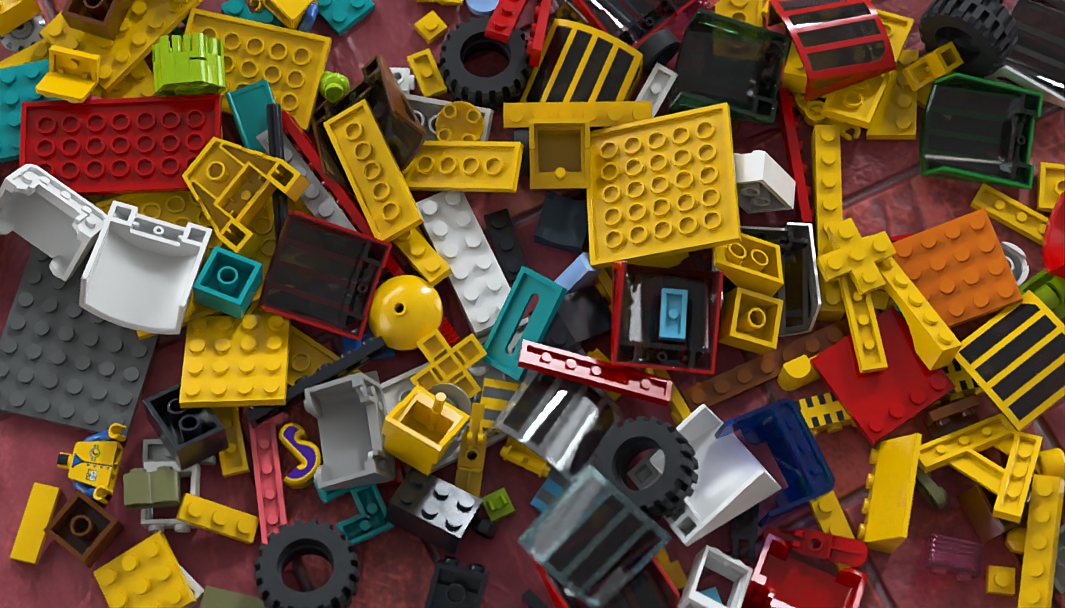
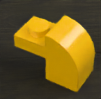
[901,41,964,91]

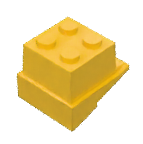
[529,118,590,189]
[381,385,470,476]

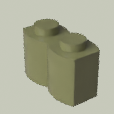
[124,466,181,510]

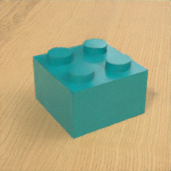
[193,246,263,319]

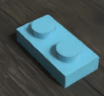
[658,288,688,342]

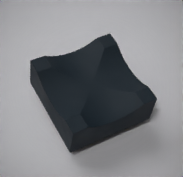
[533,191,588,255]

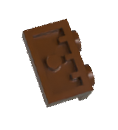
[923,394,981,441]

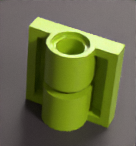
[1019,269,1065,331]

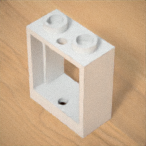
[140,461,201,533]
[678,545,753,608]

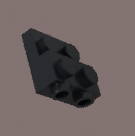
[425,556,490,608]

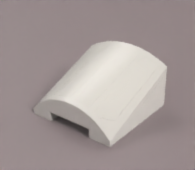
[79,200,213,335]
[627,404,782,546]

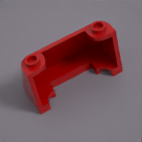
[741,533,868,608]

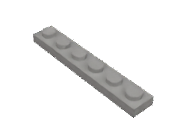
[256,129,357,250]

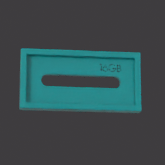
[481,266,567,382]

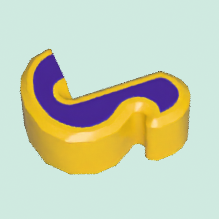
[279,423,323,489]

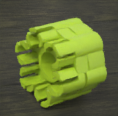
[152,33,226,96]

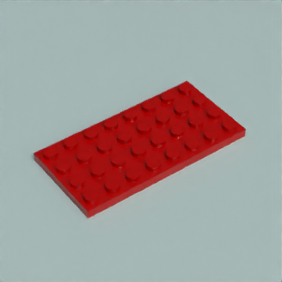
[19,94,221,196]

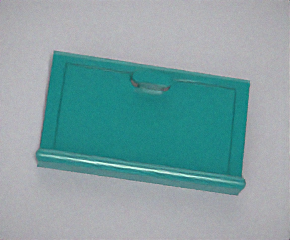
[225,79,289,153]

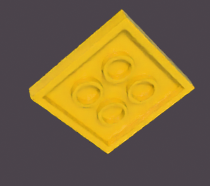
[93,531,197,608]

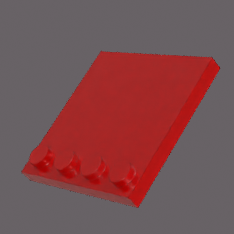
[810,306,956,445]

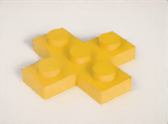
[815,218,897,296]
[410,328,488,399]

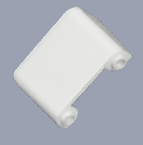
[0,164,107,282]

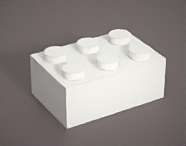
[734,150,796,214]

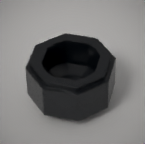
[471,517,498,540]

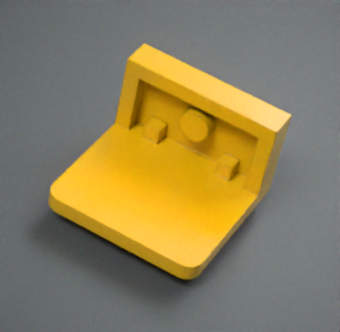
[36,45,100,103]

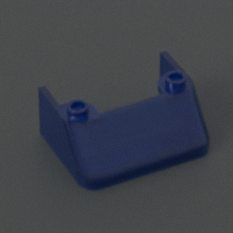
[715,398,835,528]

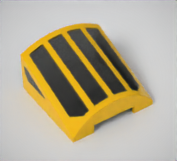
[519,18,643,131]
[954,290,1065,432]

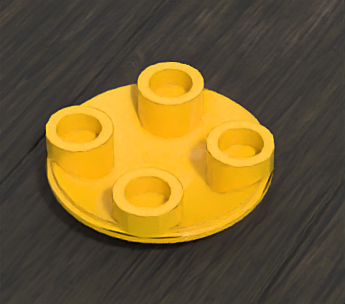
[436,101,484,141]

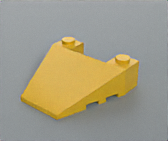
[182,137,311,259]

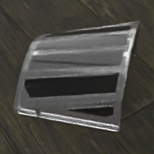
[484,370,624,497]

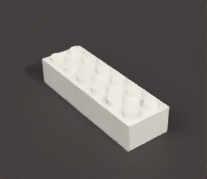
[416,191,511,340]

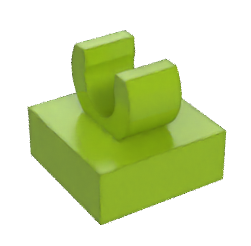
[480,488,515,523]

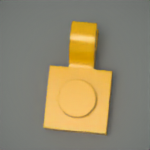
[652,546,687,595]

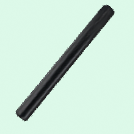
[266,103,291,250]

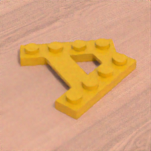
[918,413,1043,523]

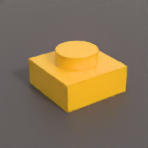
[414,10,448,45]
[986,565,1015,596]

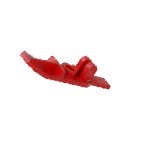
[763,526,869,567]

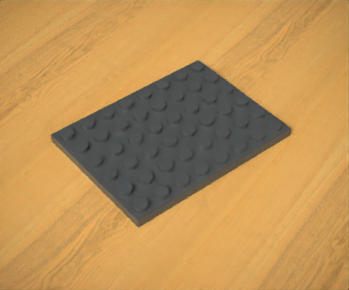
[0,243,162,441]

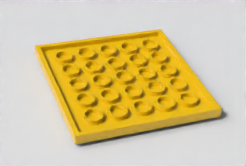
[586,102,741,269]

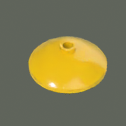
[368,275,443,351]

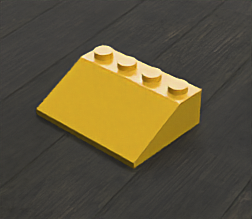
[857,433,922,554]

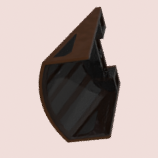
[311,53,427,197]

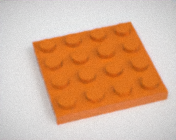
[892,208,1023,329]

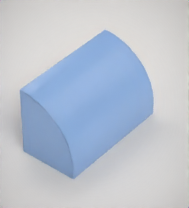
[554,252,602,295]

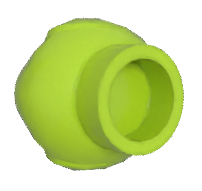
[319,71,350,103]

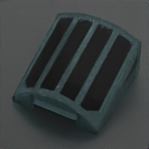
[517,461,673,608]

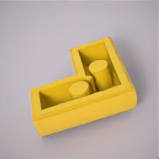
[777,355,820,391]

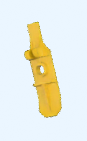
[455,402,487,498]

